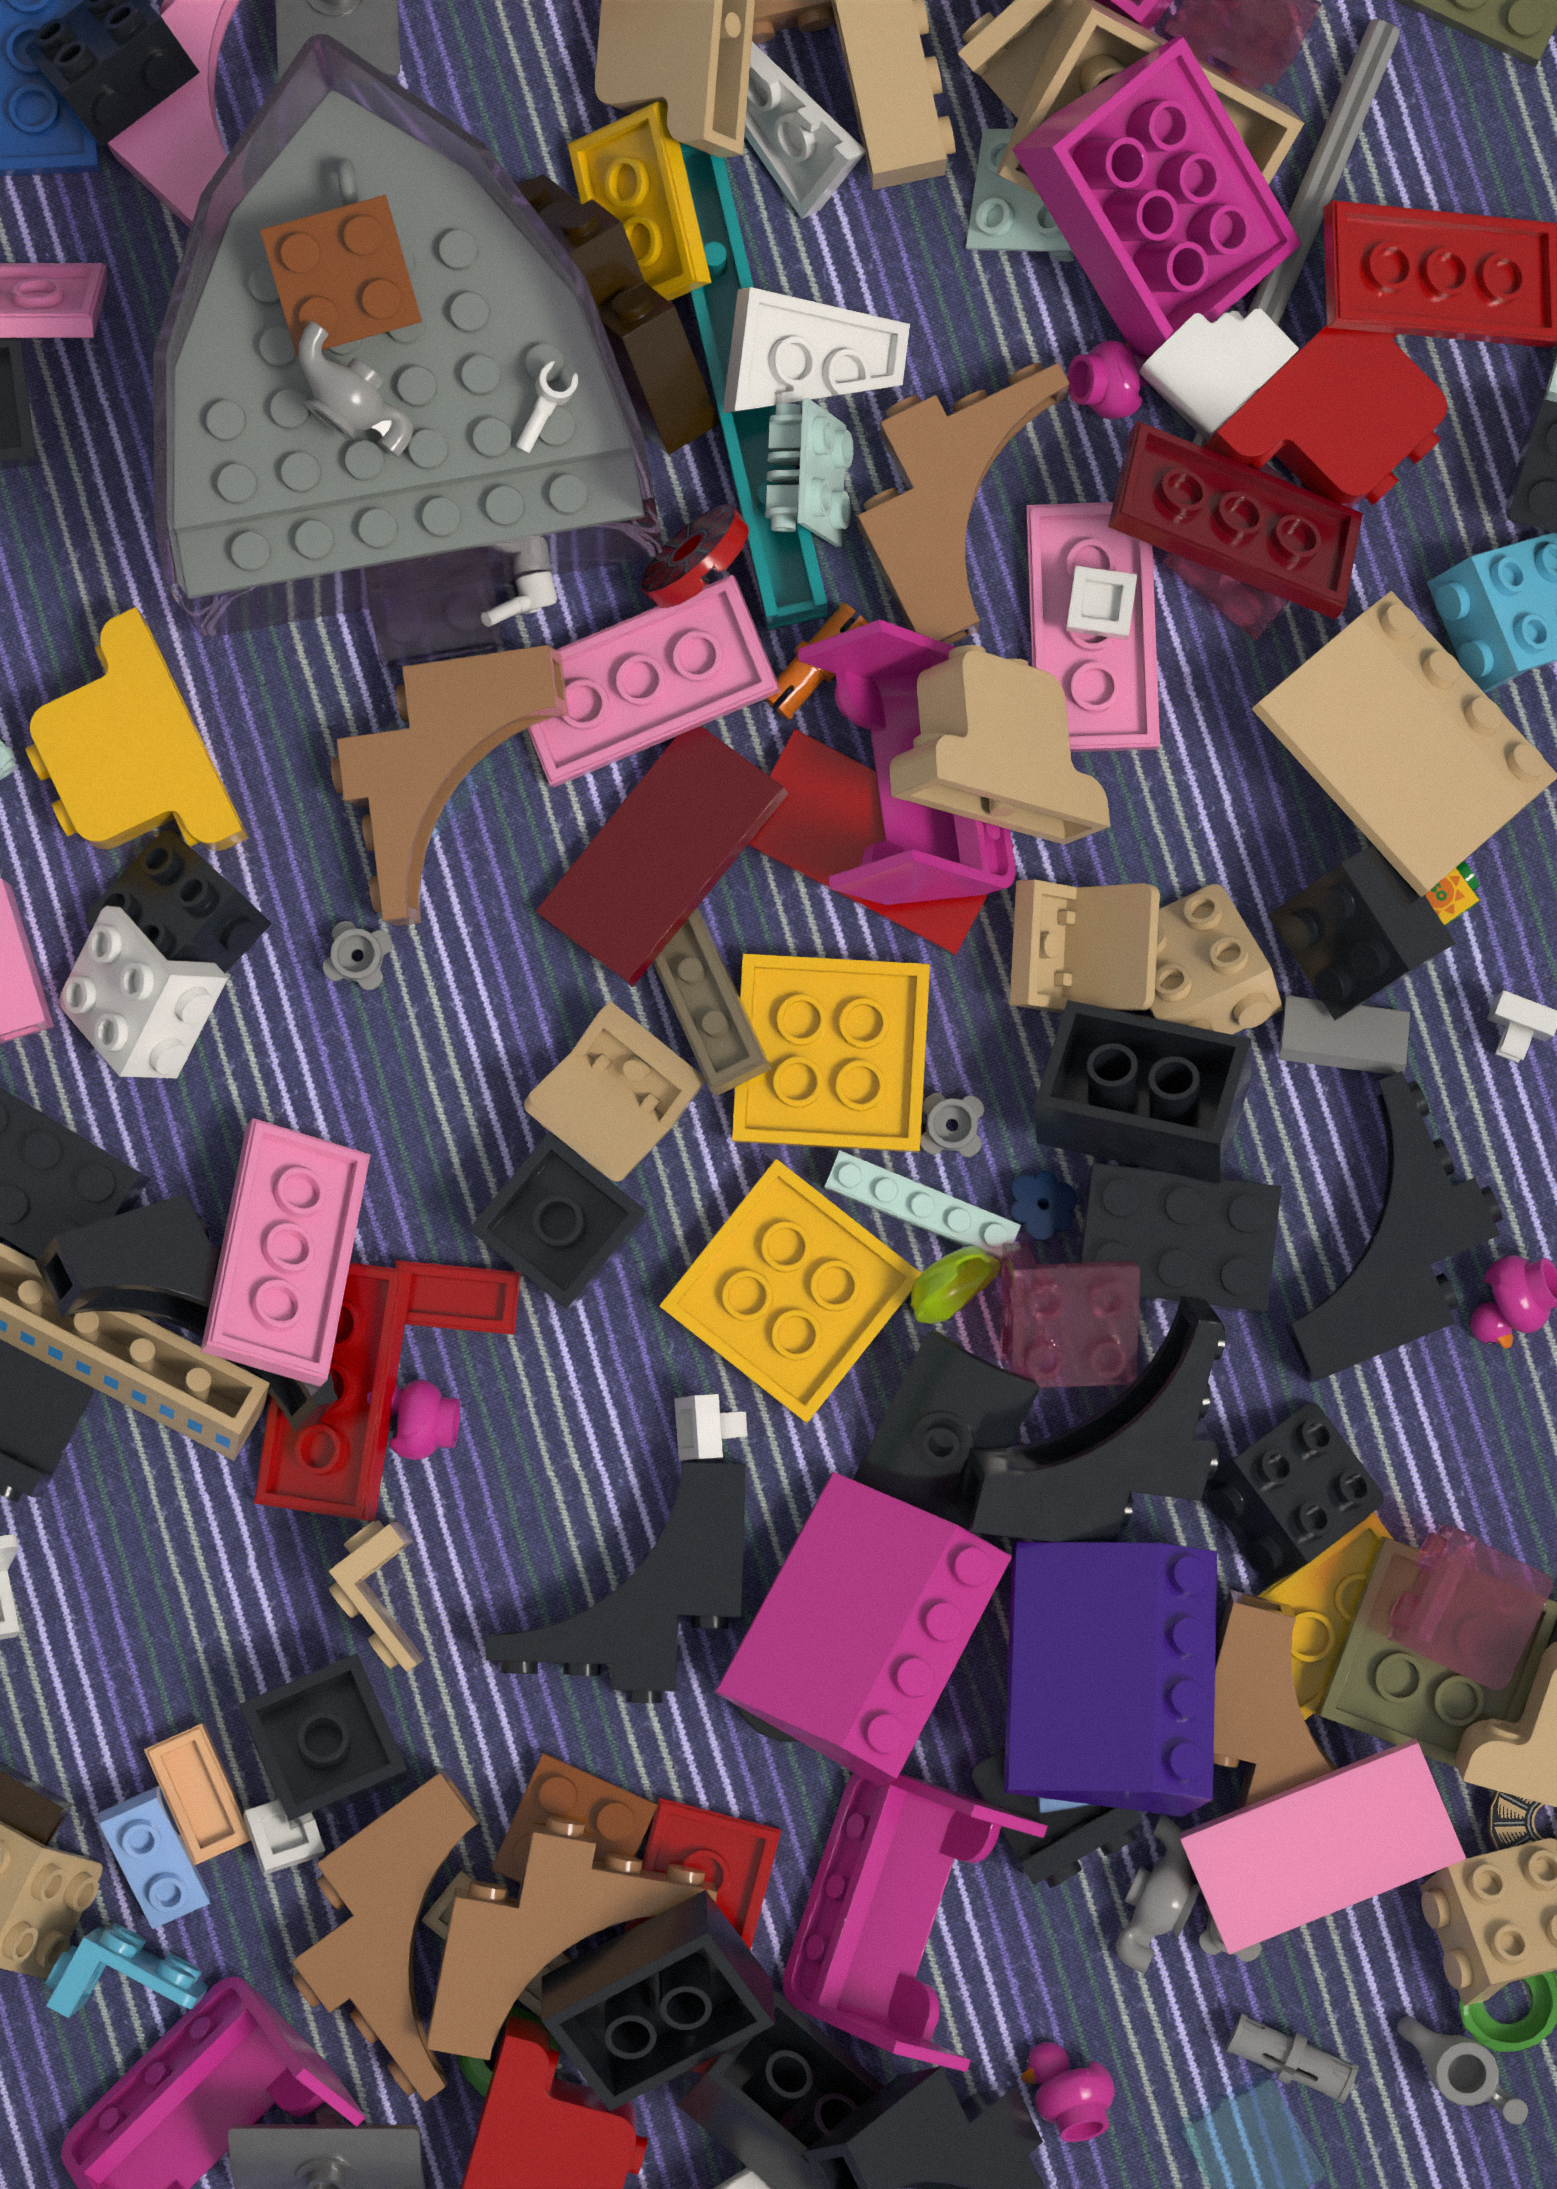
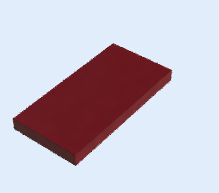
[1108,420,1363,620]
[535,726,789,988]

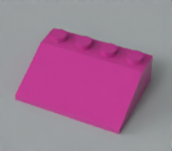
[1012,36,1302,355]
[714,1472,1012,1786]

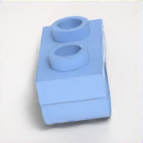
[98,1786,210,1929]

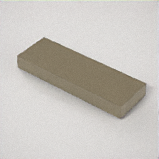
[653,907,772,1096]

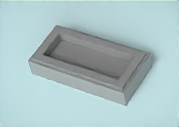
[1279,995,1410,1075]

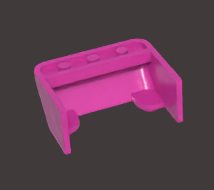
[798,619,1015,905]
[783,1773,1047,2072]
[61,1977,366,2189]

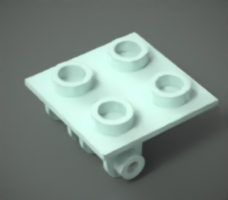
[966,129,1074,262]
[765,398,853,547]

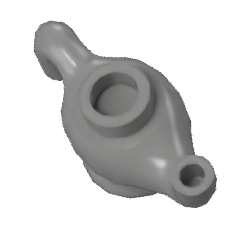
[299,321,414,458]
[1116,1815,1201,1974]
[1397,2016,1528,2124]

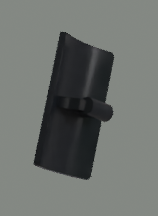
[854,1331,1039,1530]

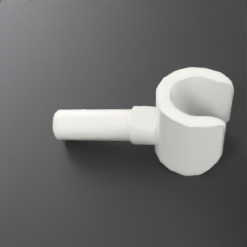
[515,361,578,453]
[481,571,557,627]

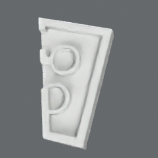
[744,42,867,219]
[723,287,910,413]

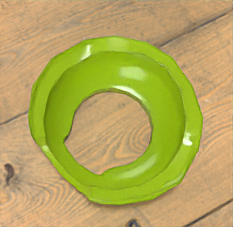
[910,1246,1002,1324]

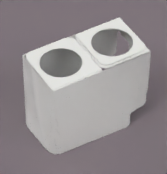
[1139,308,1299,442]

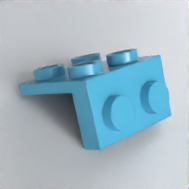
[1427,533,1557,693]
[45,1923,209,2018]

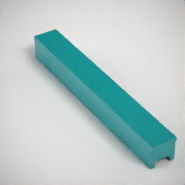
[680,143,828,630]

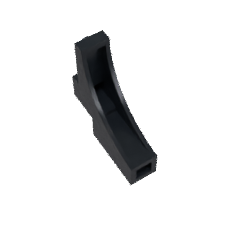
[1285,1071,1503,1383]
[35,1194,338,1431]
[956,1296,1226,1542]
[486,1462,747,1703]
[804,2066,1045,2189]

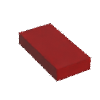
[395,1260,521,1335]

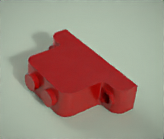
[1203,325,1447,508]
[460,2015,648,2189]

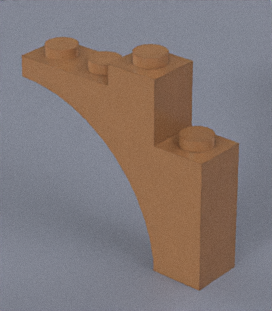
[857,362,1070,645]
[331,645,568,927]
[1214,1590,1339,1810]
[292,1770,481,2102]
[426,1817,717,2060]

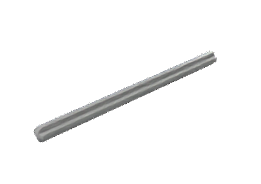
[1193,19,1400,447]

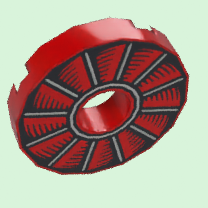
[640,504,749,608]

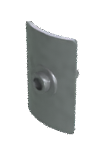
[275,0,400,85]
[228,2104,426,2189]

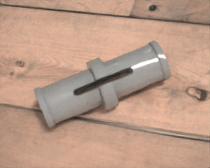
[1226,2013,1359,2104]

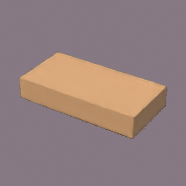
[144,1723,251,1866]

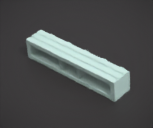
[824,1150,1021,1263]

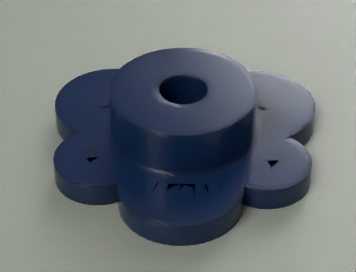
[1009,1170,1078,1241]

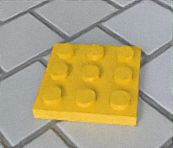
[732,954,930,1153]
[659,1159,921,1423]

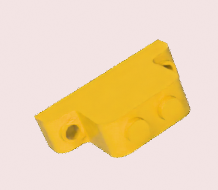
[25,607,249,851]

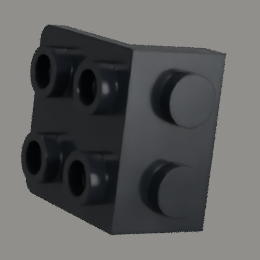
[25,0,200,148]
[87,830,272,973]
[0,1339,94,1503]
[1203,1403,1384,1586]
[972,1748,1144,1888]

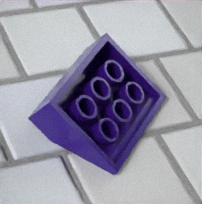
[1004,1542,1217,1817]

